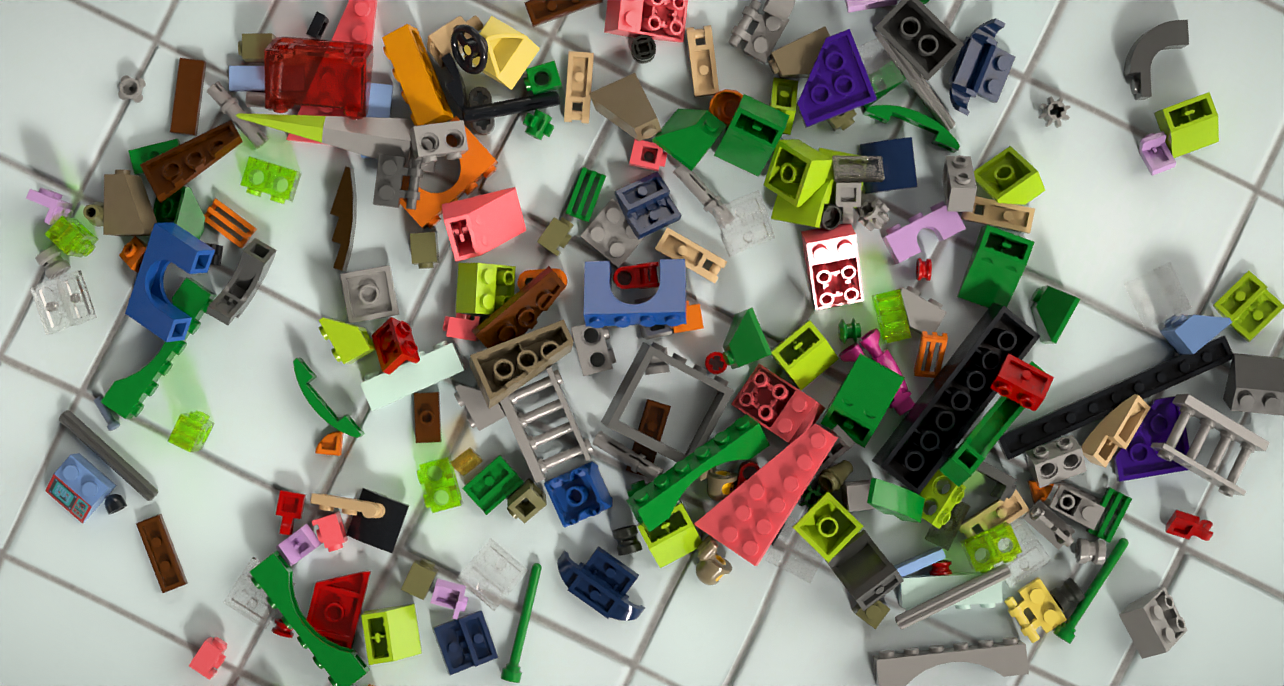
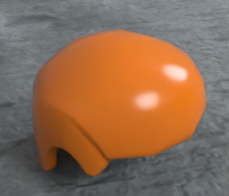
[709,89,743,127]

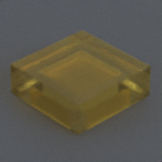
[450,447,483,476]

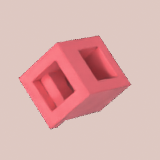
[629,139,668,171]
[443,313,482,341]
[312,511,348,552]
[189,637,227,680]

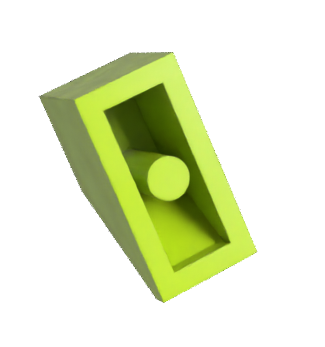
[769,77,798,135]

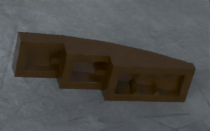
[330,166,357,272]

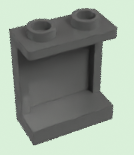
[948,448,1017,501]
[825,530,904,611]

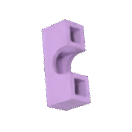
[882,201,966,264]

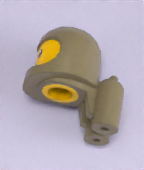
[698,466,738,502]
[696,535,732,585]

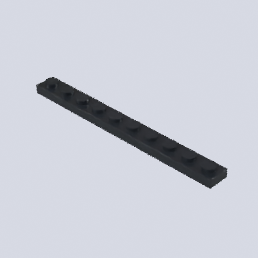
[998,336,1233,460]

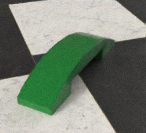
[863,105,960,153]
[293,358,365,438]

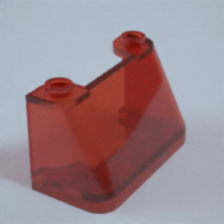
[264,37,373,120]

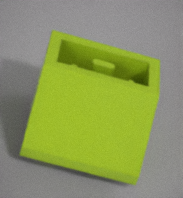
[1154,92,1219,158]
[456,263,516,315]
[319,318,376,364]
[771,320,839,390]
[637,501,702,568]
[361,603,422,665]

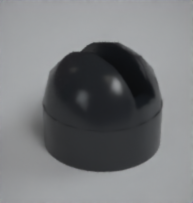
[104,494,127,515]

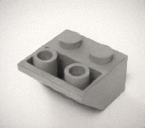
[1119,586,1187,659]

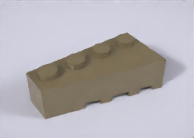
[469,319,574,409]

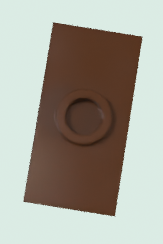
[414,392,442,443]

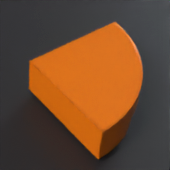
[315,431,344,456]
[1027,479,1054,504]

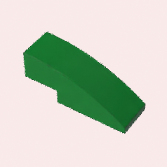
[867,478,925,523]

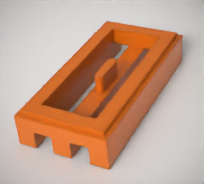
[204,198,257,248]
[914,331,948,378]

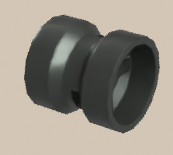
[631,35,656,64]
[820,204,841,230]
[612,525,642,556]
[1050,578,1085,612]

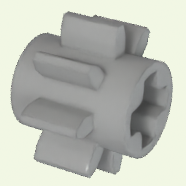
[1038,96,1070,128]
[858,198,890,231]

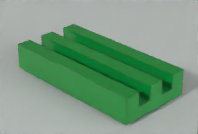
[565,167,606,223]
[1086,487,1132,543]

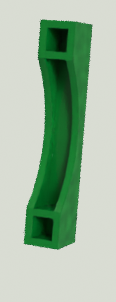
[101,277,216,419]
[939,361,1046,487]
[626,414,770,532]
[249,551,370,686]

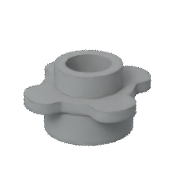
[118,75,146,103]

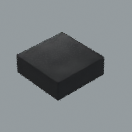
[306,12,329,42]

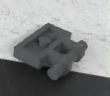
[373,154,423,210]

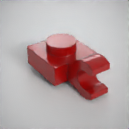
[275,490,306,535]
[1165,510,1213,541]

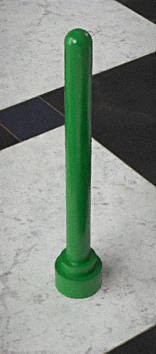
[1053,538,1129,644]
[500,563,542,683]

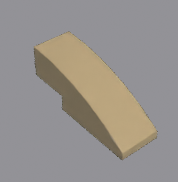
[1081,394,1151,468]

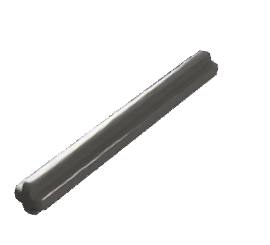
[59,410,158,501]

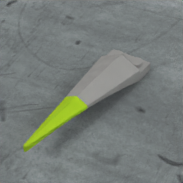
[235,113,436,174]

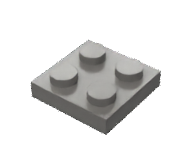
[580,198,645,268]
[340,265,399,323]

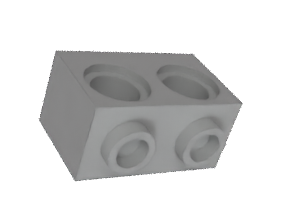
[410,120,468,163]
[942,155,977,212]
[571,324,616,376]
[1026,435,1087,488]
[841,480,876,512]

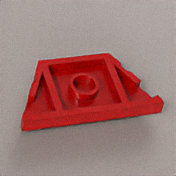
[307,570,371,649]

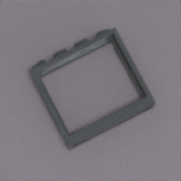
[601,342,734,462]

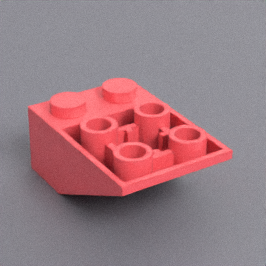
[604,0,688,43]
[442,187,526,261]
[801,224,864,310]
[731,364,825,444]

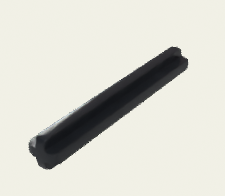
[462,91,560,123]

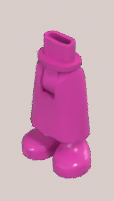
[839,328,915,416]

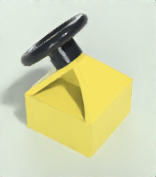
[451,16,540,90]

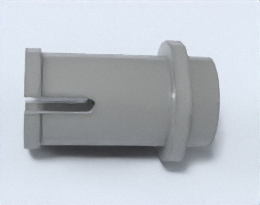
[246,91,279,111]

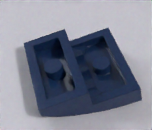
[860,137,918,194]
[615,172,682,240]
[432,611,498,675]

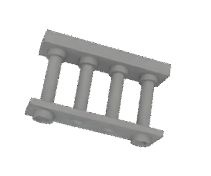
[500,367,594,483]
[1151,394,1270,497]

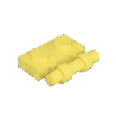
[1004,577,1067,643]

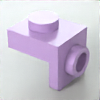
[1139,131,1176,176]
[276,524,322,566]
[430,579,468,620]

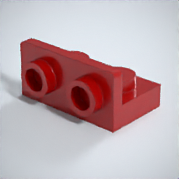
[371,317,420,375]
[990,353,1054,411]

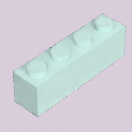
[360,340,466,411]
[898,570,1003,611]

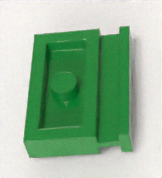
[462,455,524,515]

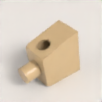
[427,15,484,69]

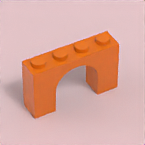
[400,116,498,229]

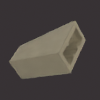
[768,26,830,79]
[589,73,662,141]
[103,170,157,236]

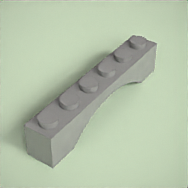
[873,637,1029,686]

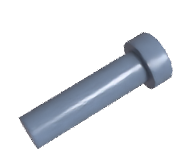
[93,396,120,431]

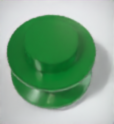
[838,318,861,344]

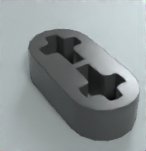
[469,87,495,135]

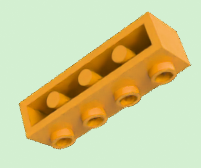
[382,24,454,126]

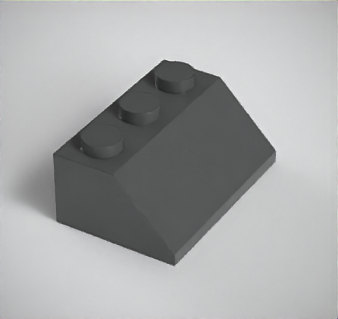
[875,0,964,81]
[1223,353,1284,416]

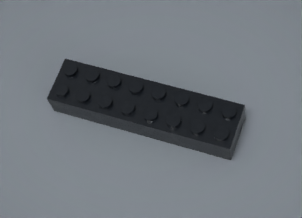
[872,303,1040,495]

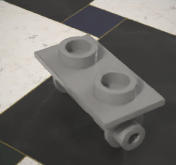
[1022,499,1075,550]

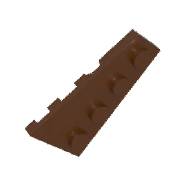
[140,120,243,203]
[472,266,566,349]

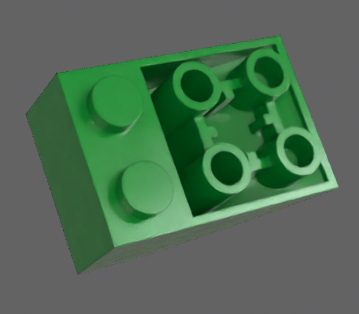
[714,94,790,177]
[957,225,1035,308]
[820,353,905,448]

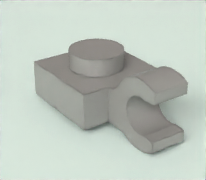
[835,180,862,224]

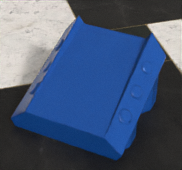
[544,461,613,527]

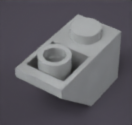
[897,286,947,335]
[454,384,506,431]
[1048,484,1105,530]

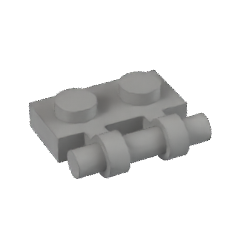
[728,0,790,64]

